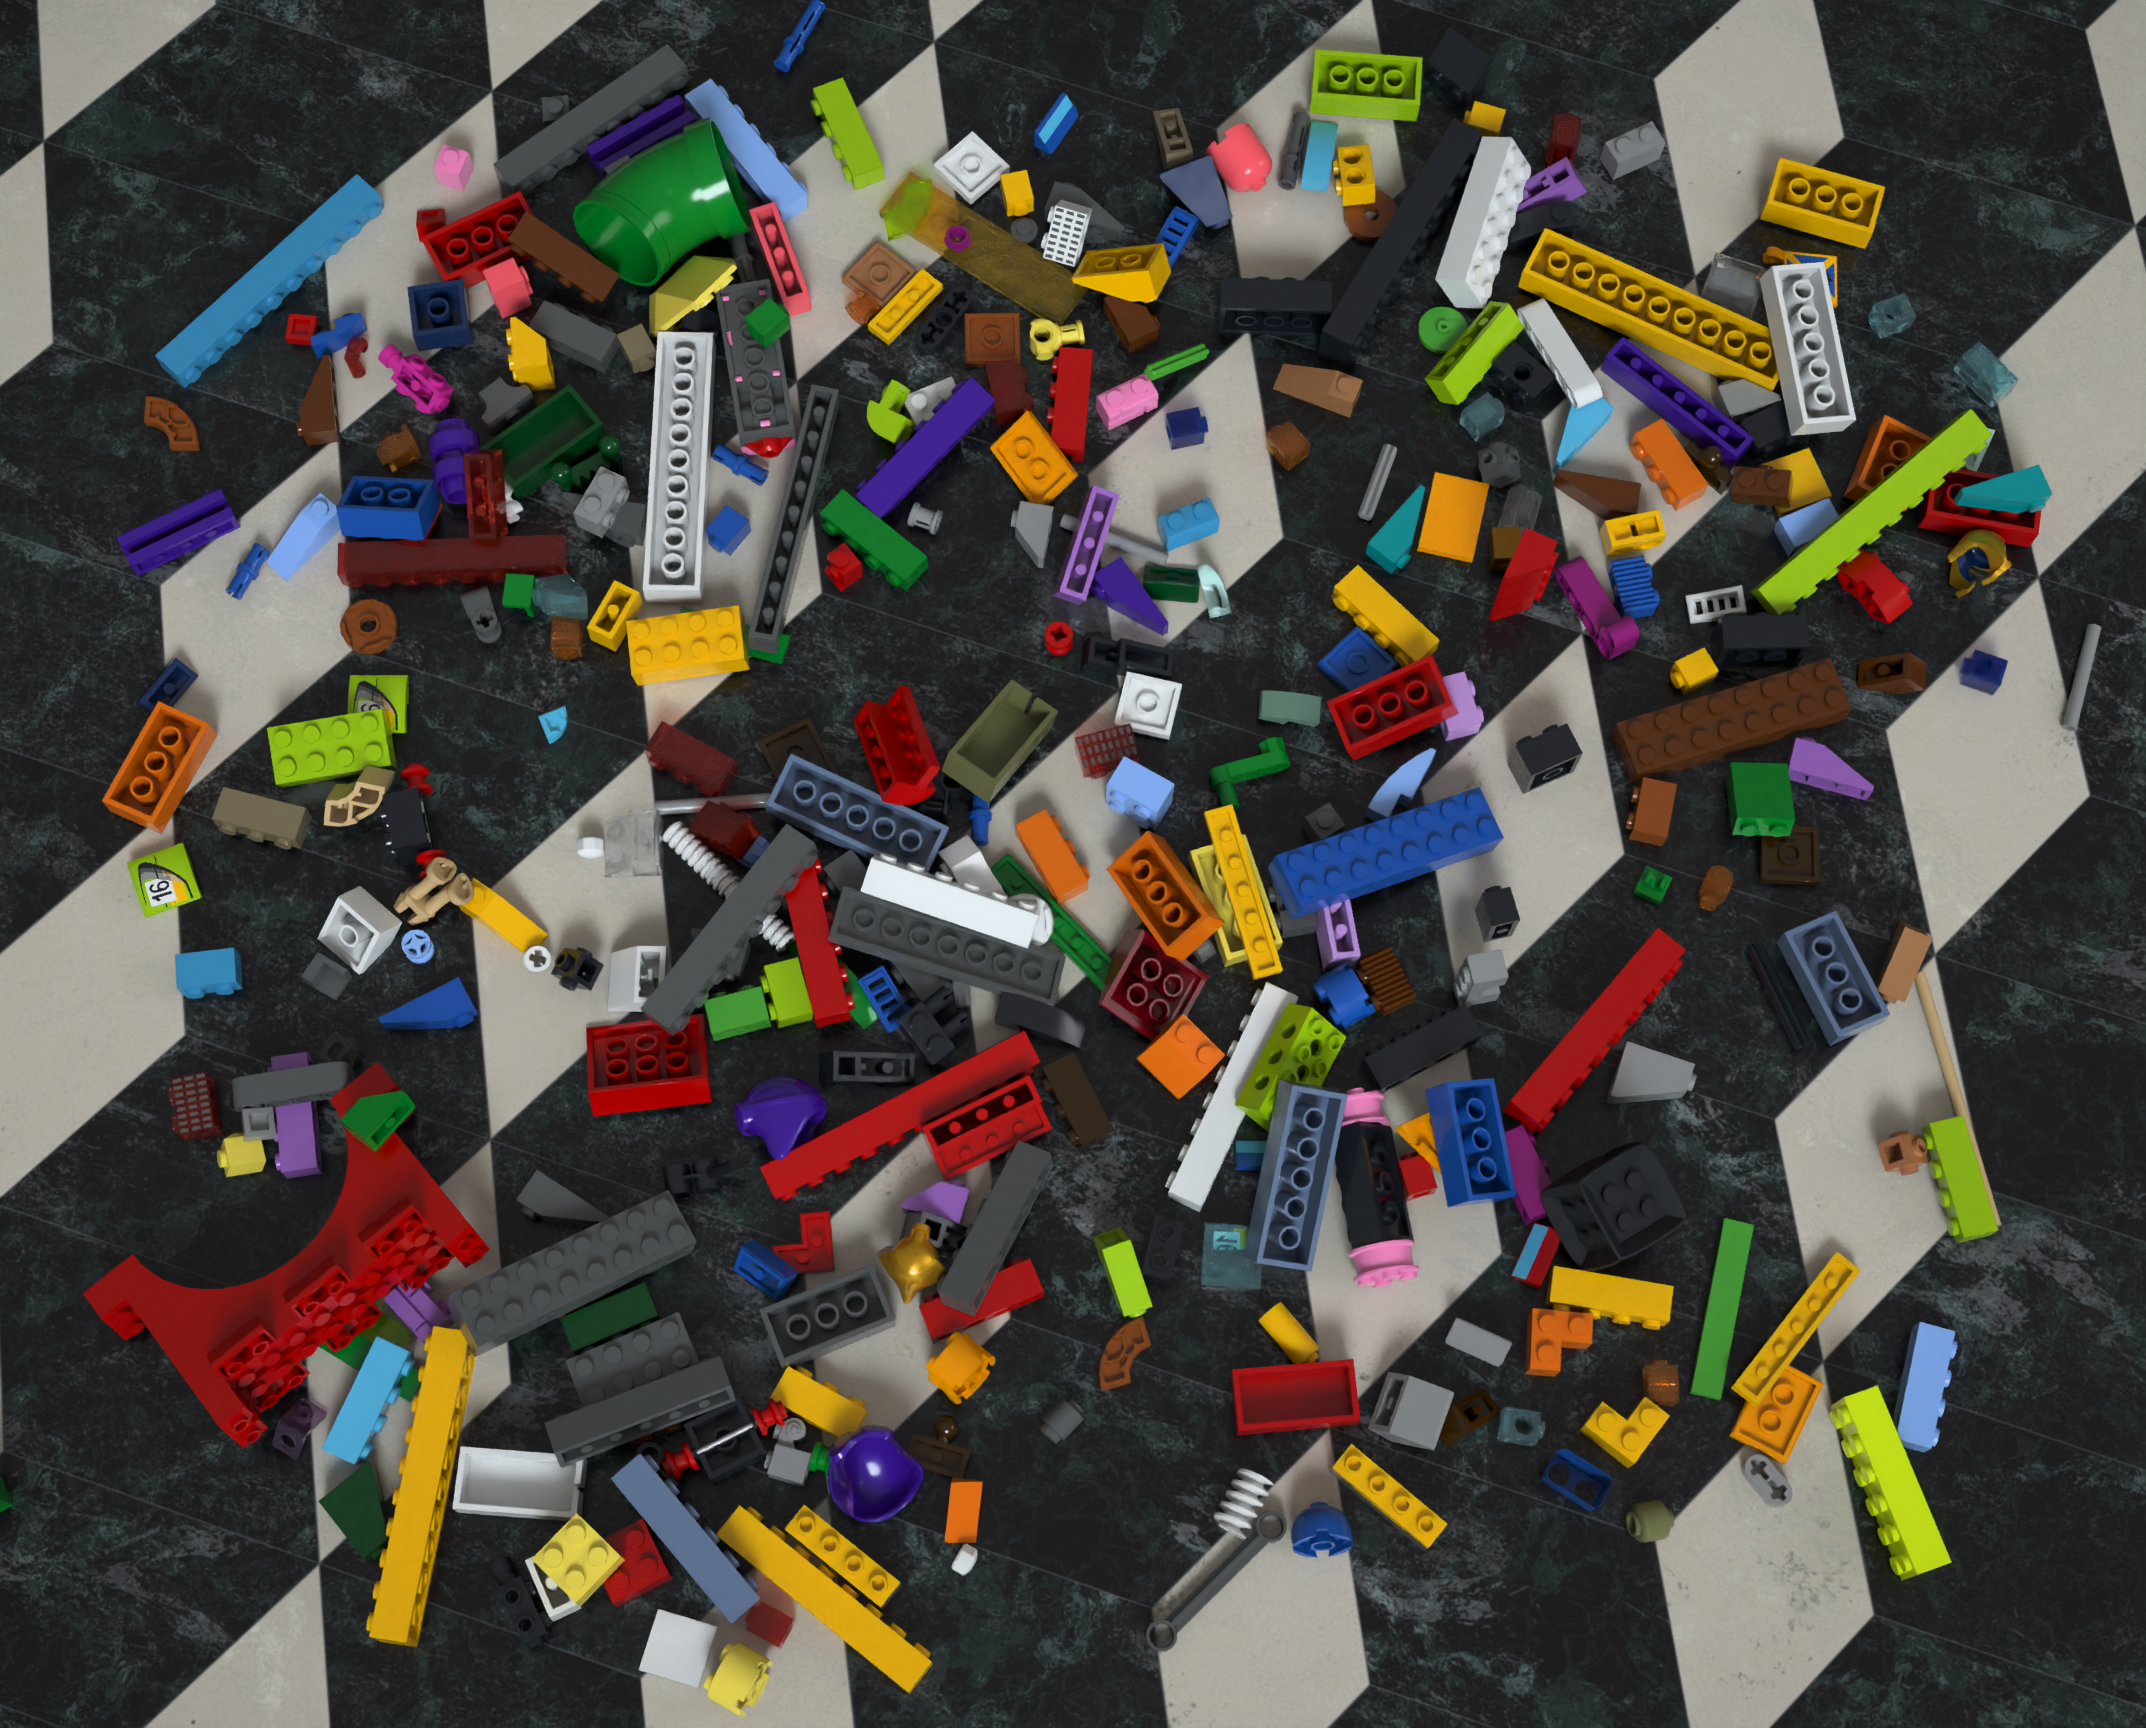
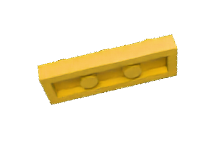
[868,268,943,346]

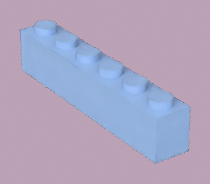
[685,79,808,224]

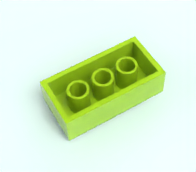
[1309,49,1423,122]
[267,708,397,788]

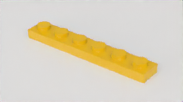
[1203,804,1283,980]
[1731,1252,1861,1408]

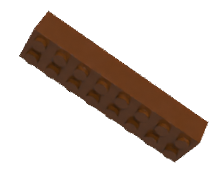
[1612,658,1852,785]

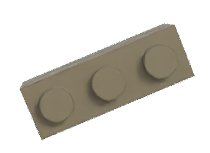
[212,787,312,849]

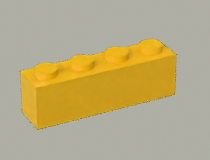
[1332,565,1439,667]
[1545,1266,1674,1330]

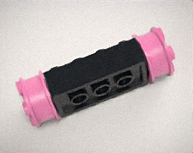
[1335,1088,1419,1288]

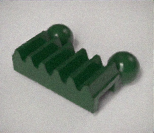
[549,434,623,495]

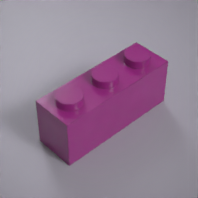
[1504,1125,1551,1225]

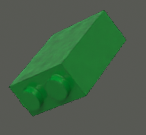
[1725,762,1795,837]

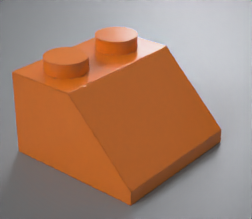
[1136,1014,1225,1099]

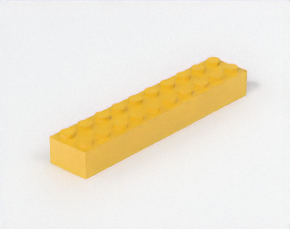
[1518,228,1779,392]
[366,1326,476,1647]

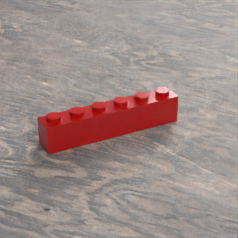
[785,856,855,1028]

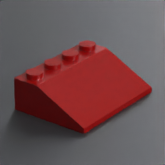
[586,1014,712,1117]

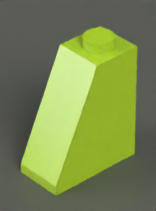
[1092,1227,1153,1318]

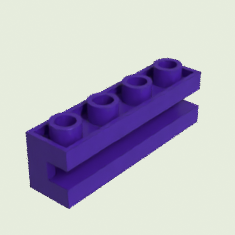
[586,95,696,179]
[117,489,240,576]

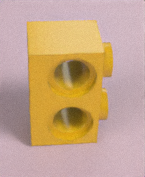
[1332,144,1375,206]
[1599,509,1667,558]

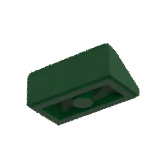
[1143,565,1200,603]

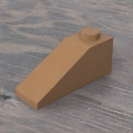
[1273,364,1363,418]

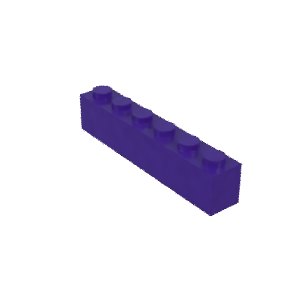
[1601,337,1754,470]
[855,377,996,520]

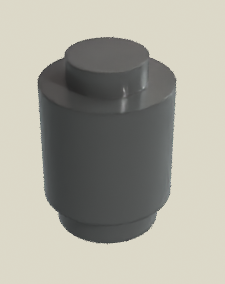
[1039,1398,1084,1444]

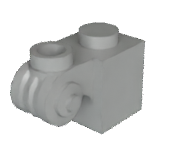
[764,1418,811,1487]

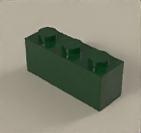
[560,1282,661,1356]

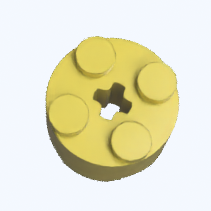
[703,1642,773,1717]

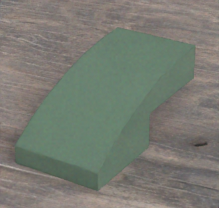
[1258,690,1321,727]

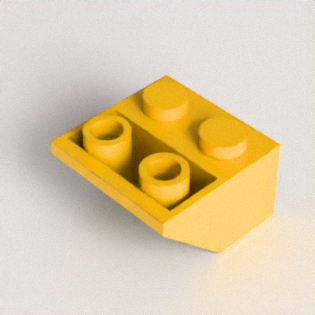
[506,317,555,391]

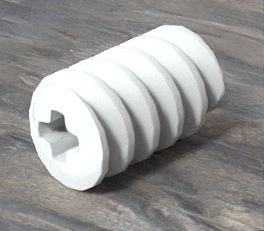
[1214,1469,1274,1540]

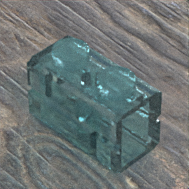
[1953,341,2019,408]

